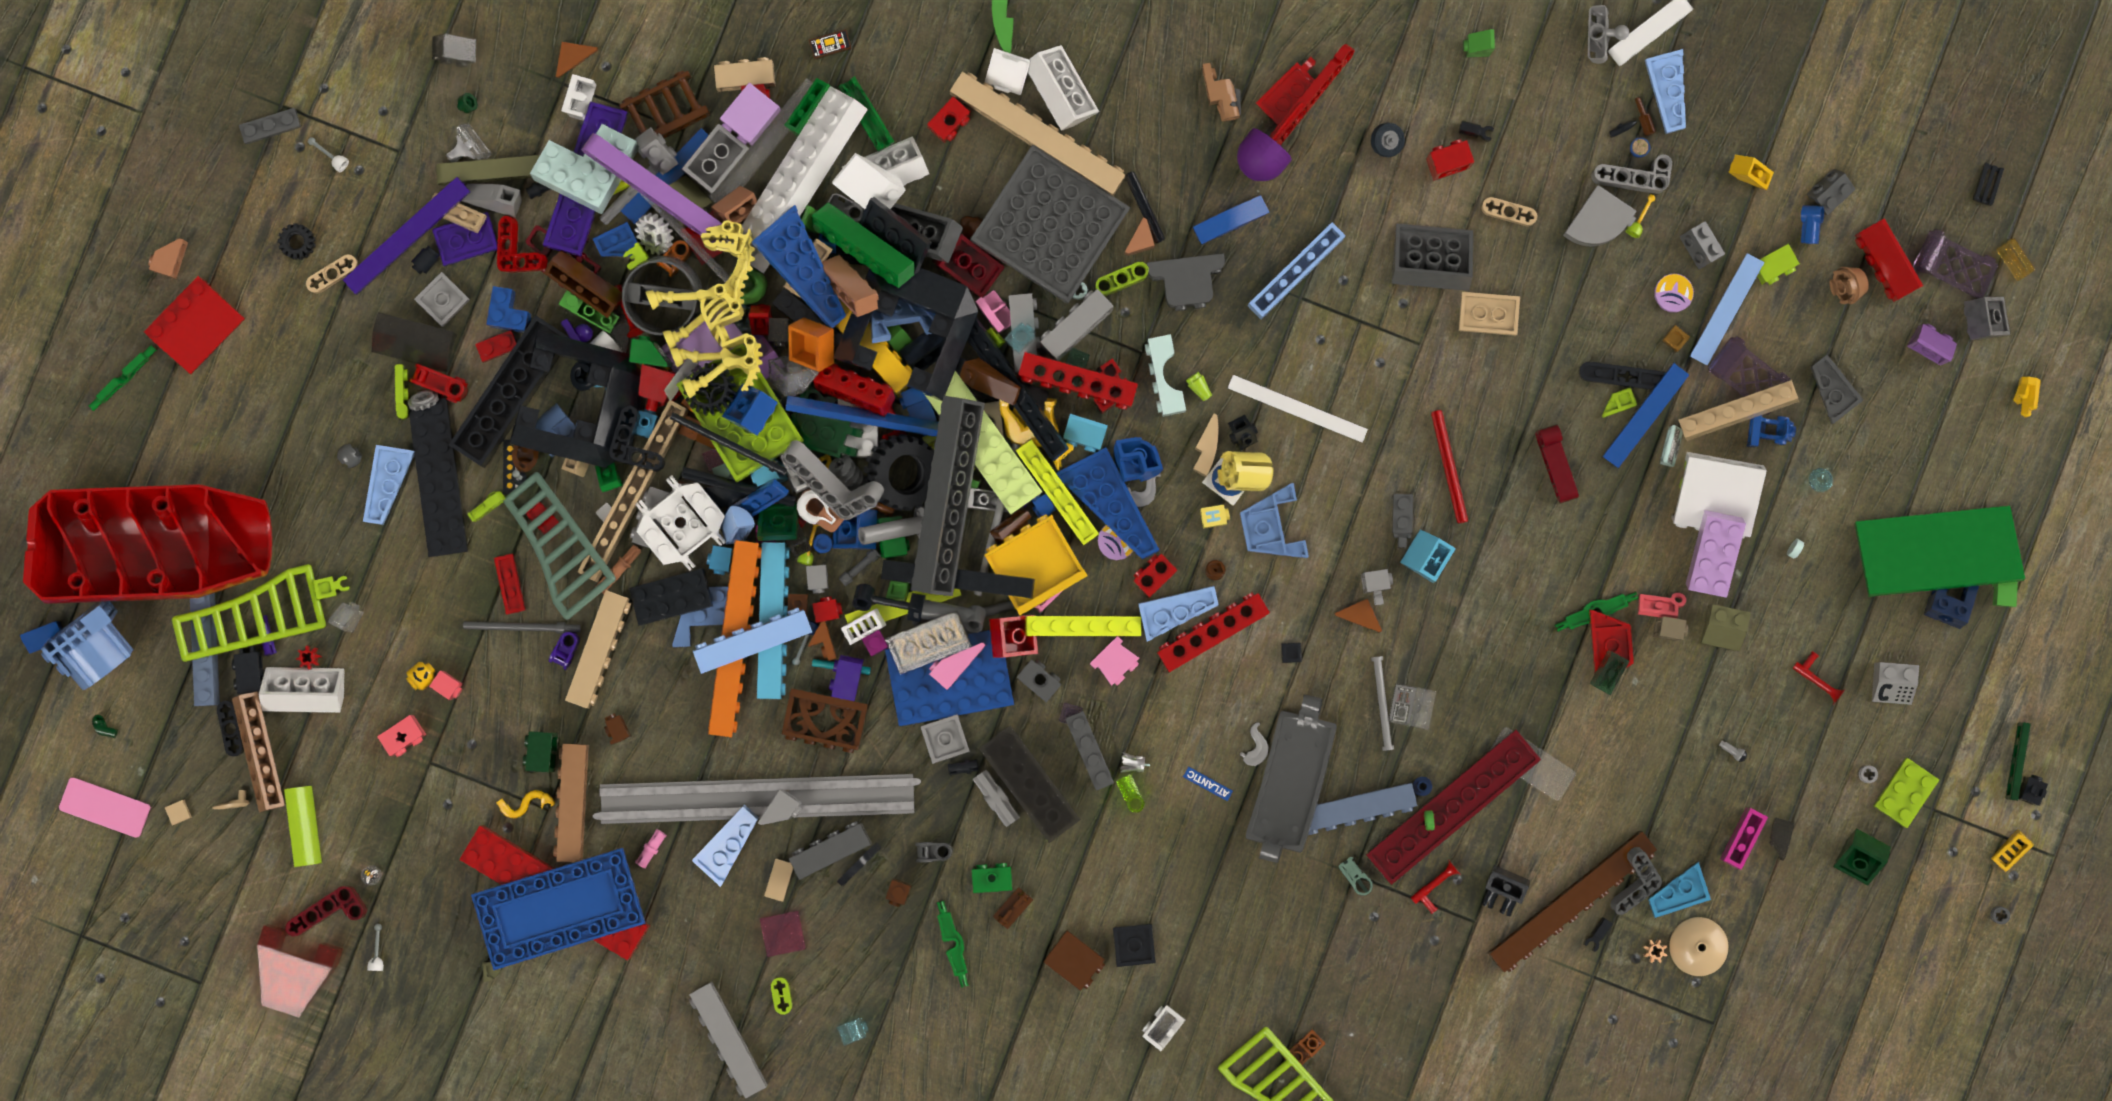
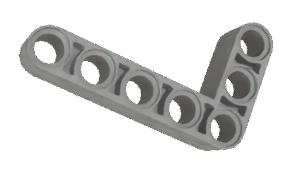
[782,440,884,520]

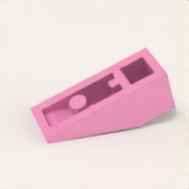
[929,643,986,690]

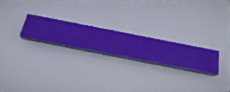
[343,177,471,295]

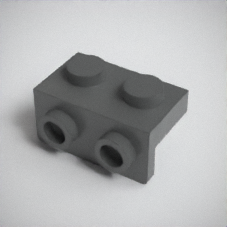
[1807,169,1856,215]
[1680,221,1725,269]

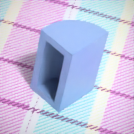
[720,506,755,545]

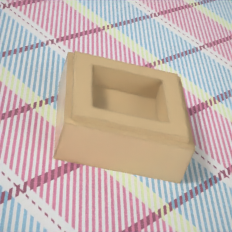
[165,800,192,826]

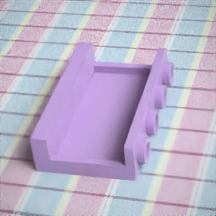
[661,321,745,375]

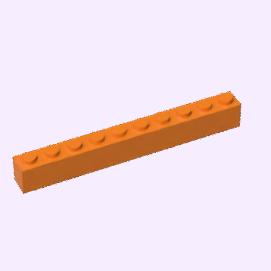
[708,540,762,737]

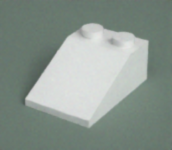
[832,153,906,209]

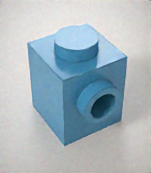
[635,409,659,439]
[707,546,733,575]

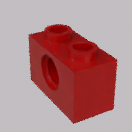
[927,97,971,143]

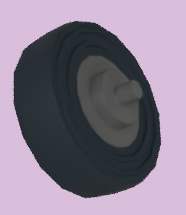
[1370,122,1405,158]

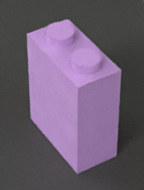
[720,83,781,146]

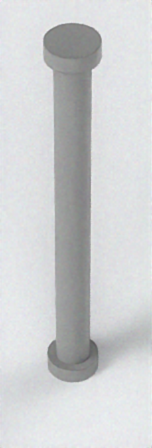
[1371,656,1394,751]

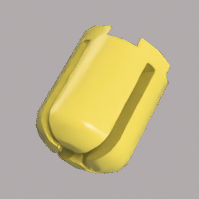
[1218,451,1273,491]

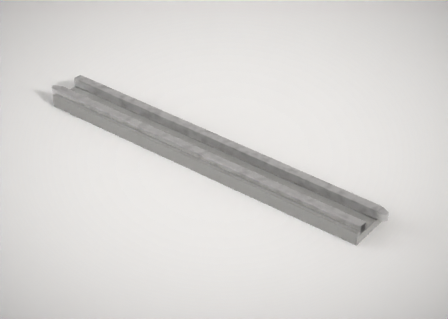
[593,774,921,824]

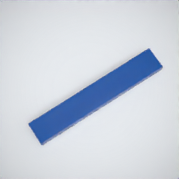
[621,128,708,225]
[1602,363,1689,468]

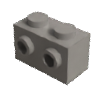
[635,127,678,175]

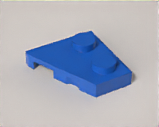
[593,222,637,257]

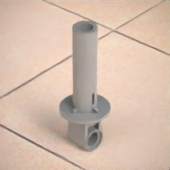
[858,506,925,545]

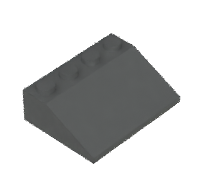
[1392,223,1473,291]

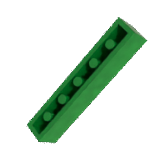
[812,202,914,288]

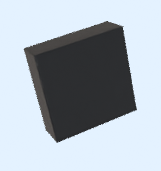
[1281,643,1302,663]

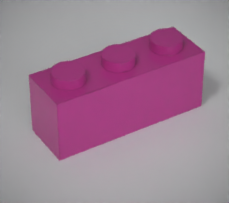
[1719,808,1768,870]

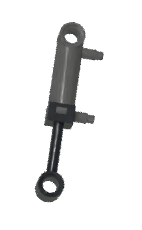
[852,584,986,634]

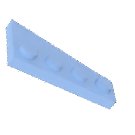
[1138,586,1219,642]
[692,804,759,887]

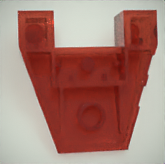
[257,924,343,1018]

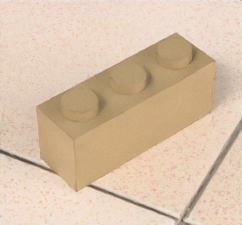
[714,57,776,92]

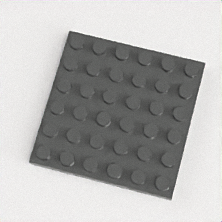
[970,145,1130,304]

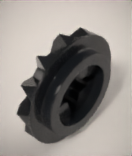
[570,361,596,391]

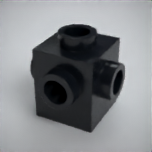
[1228,415,1258,450]

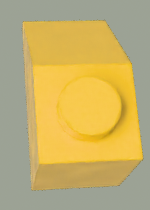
[1729,154,1774,190]

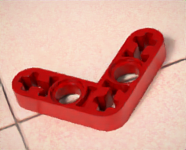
[497,216,548,273]

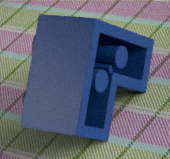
[486,286,532,333]

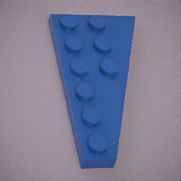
[1056,448,1160,560]

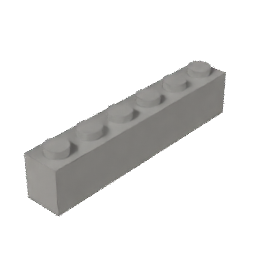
[689,982,768,1099]

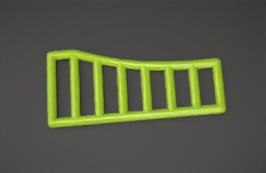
[172,564,326,662]
[1218,1027,1333,1101]

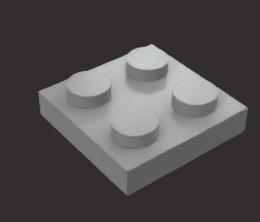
[414,272,470,327]
[921,714,970,764]

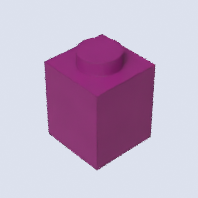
[862,630,889,657]

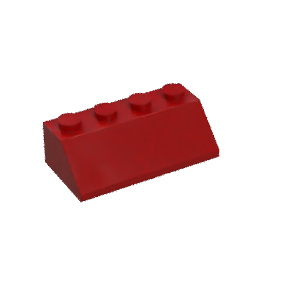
[1855,218,1923,302]

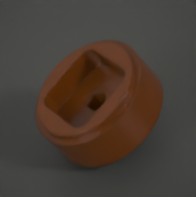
[1205,560,1226,581]

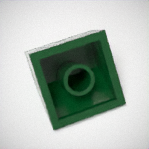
[1833,828,1891,885]

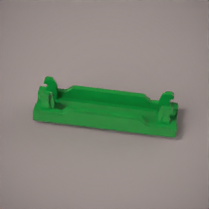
[838,76,895,152]

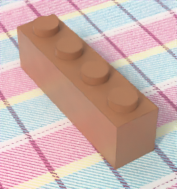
[822,255,879,317]

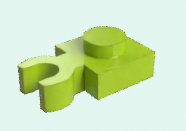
[313,576,349,600]

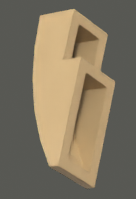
[1193,414,1218,477]

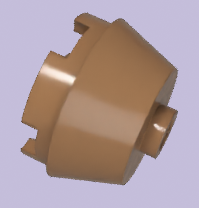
[1830,267,1868,304]

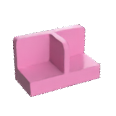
[975,290,1011,334]

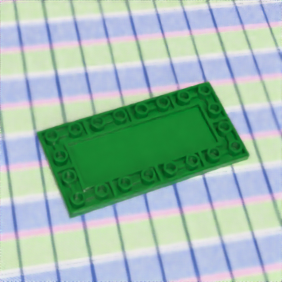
[1855,506,2026,597]

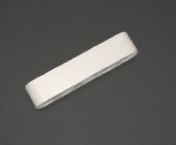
[1607,0,1693,67]

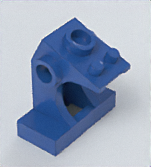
[1747,415,1796,448]

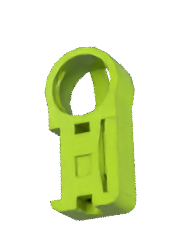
[467,491,506,522]

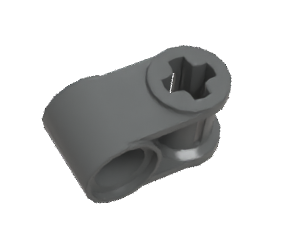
[915,842,953,862]

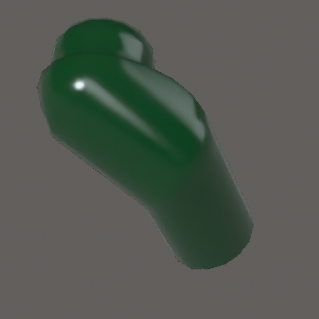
[92,714,118,738]

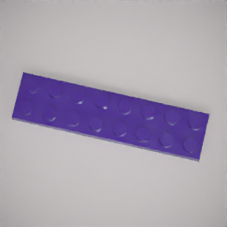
[543,101,628,257]

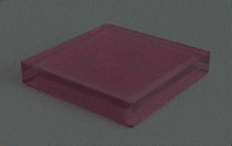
[760,910,806,957]

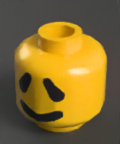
[406,662,436,690]

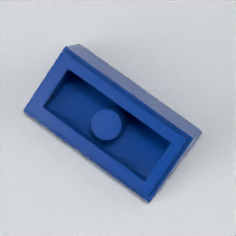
[20,621,63,654]

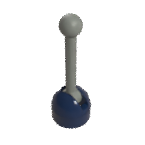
[792,620,819,665]

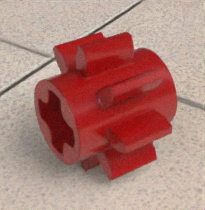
[296,646,322,670]

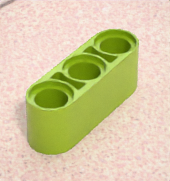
[1095,262,1149,296]

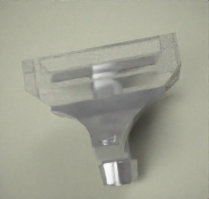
[446,124,492,162]

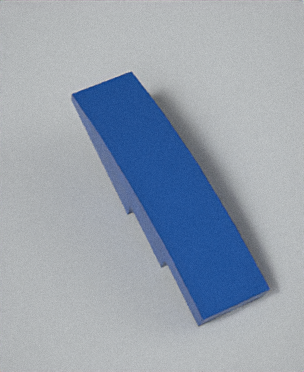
[1193,195,1270,245]

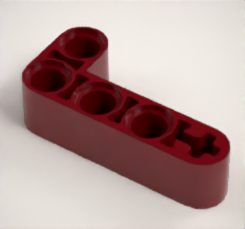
[1535,424,1579,504]
[285,886,367,937]

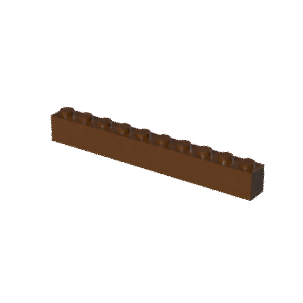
[1487,831,1657,973]

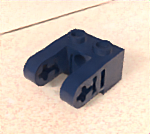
[1924,586,1979,629]

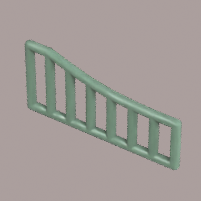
[503,472,616,620]

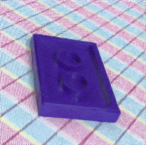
[432,212,498,267]

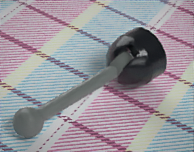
[511,470,527,486]

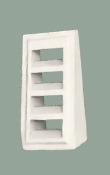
[841,608,886,645]

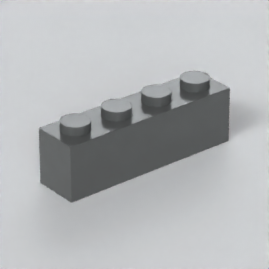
[1064,710,1114,791]

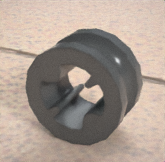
[1990,906,2010,924]

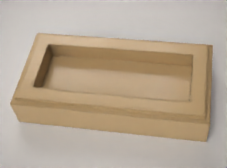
[764,858,793,902]

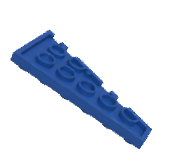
[751,205,846,328]

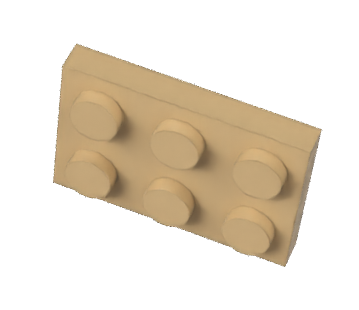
[1458,292,1520,336]

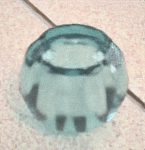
[1808,468,1833,492]

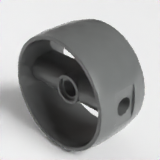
[622,256,703,335]

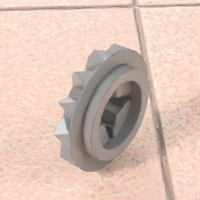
[408,390,439,411]

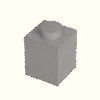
[806,565,829,594]

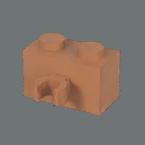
[711,186,757,224]

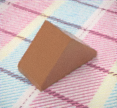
[1125,218,1155,256]

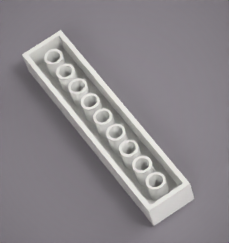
[732,86,868,273]

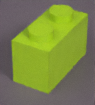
[1757,244,1800,285]

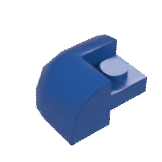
[1114,437,1163,482]

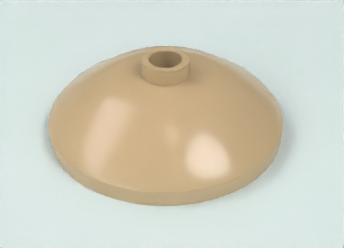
[1669,917,1728,976]

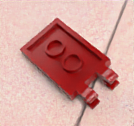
[1256,57,1316,126]

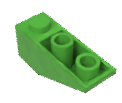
[558,290,619,334]

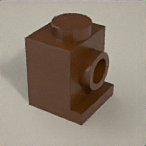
[604,713,631,745]

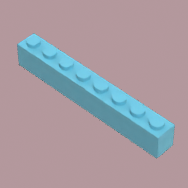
[757,542,790,699]

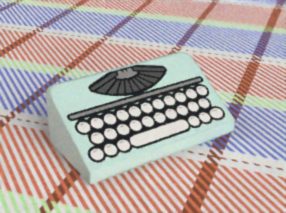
[1660,425,1683,467]

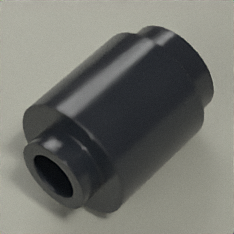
[411,246,440,275]

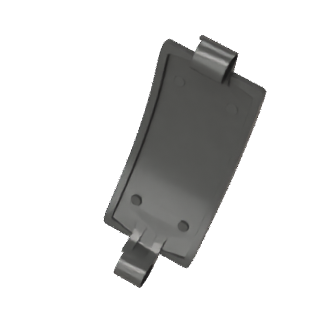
[1246,694,1337,863]

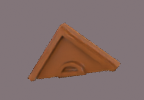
[556,42,598,78]
[1334,599,1382,632]

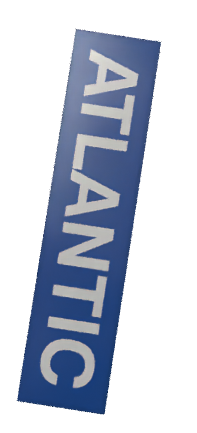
[1183,767,1233,801]

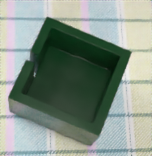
[523,731,558,773]

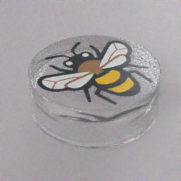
[361,866,382,886]

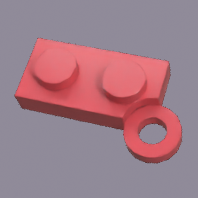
[1638,593,1686,619]

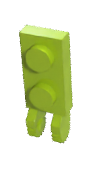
[395,364,409,420]

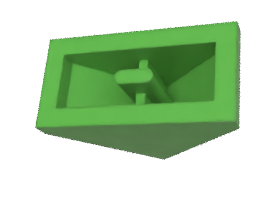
[887,325,913,359]

